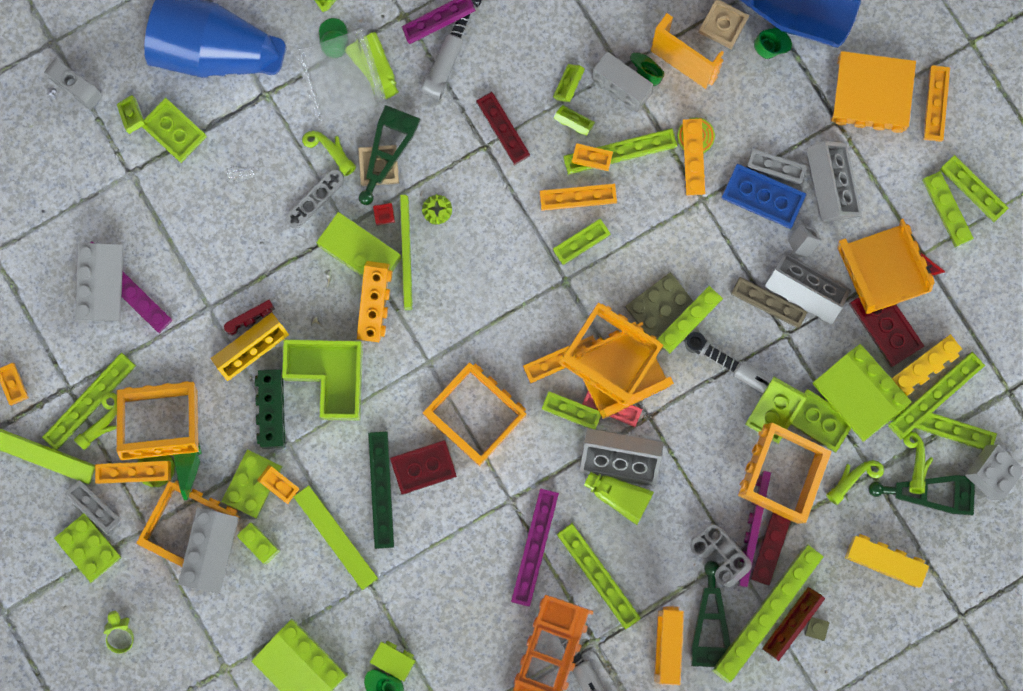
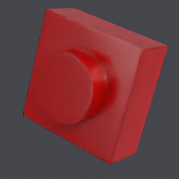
[373,203,395,226]

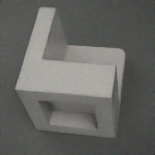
[788,224,822,257]

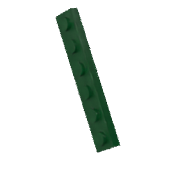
[368,431,395,549]

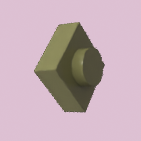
[805,617,830,641]

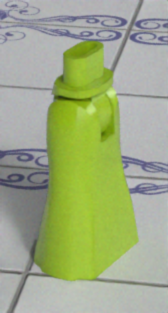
[345,32,399,99]
[584,472,654,525]

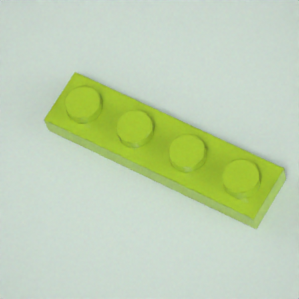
[940,155,1009,222]
[922,171,974,248]
[657,286,723,354]

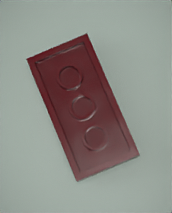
[849,297,925,368]

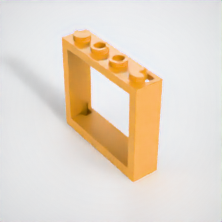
[559,302,663,406]
[423,362,527,467]
[117,381,199,460]
[738,423,832,524]
[136,480,240,567]
[654,606,684,685]

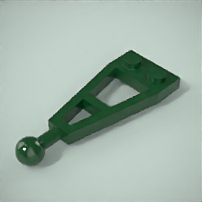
[359,105,421,205]
[868,475,975,516]
[691,561,731,667]

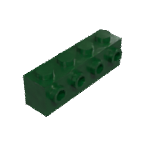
[255,369,286,449]

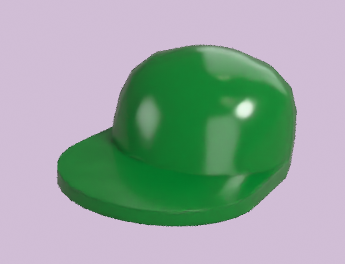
[319,18,349,58]
[754,28,792,59]
[630,52,665,86]
[364,669,404,691]

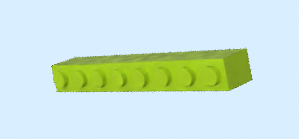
[712,545,824,683]

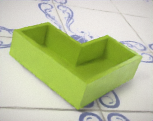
[282,340,363,421]

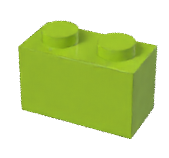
[237,522,280,565]
[370,640,416,682]

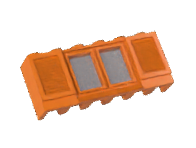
[513,595,594,691]

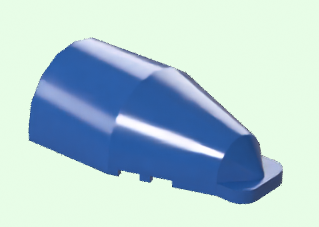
[144,0,286,78]
[740,0,861,48]

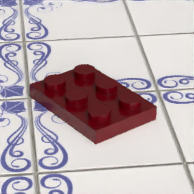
[390,440,457,495]

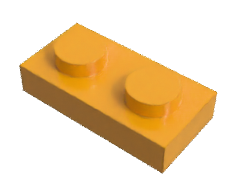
[572,143,613,171]
[0,363,29,406]
[257,465,299,504]

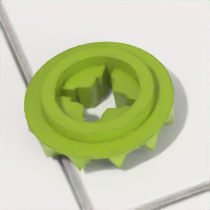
[422,194,452,225]

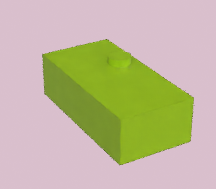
[316,212,402,277]

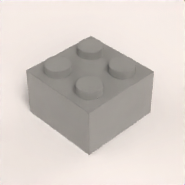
[965,444,1023,500]

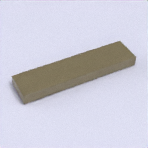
[731,277,808,329]

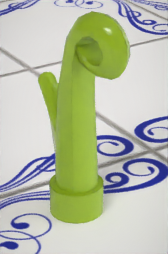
[302,131,356,176]
[74,392,117,451]
[903,432,933,494]
[826,460,884,505]

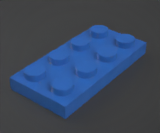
[721,164,807,229]

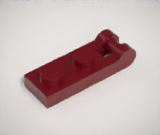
[224,299,275,336]

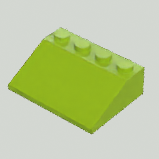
[812,344,912,442]
[251,619,348,691]

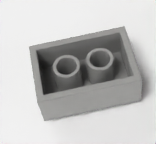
[592,51,653,112]

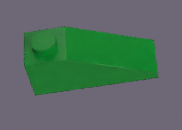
[173,443,202,500]

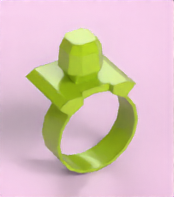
[103,611,134,654]

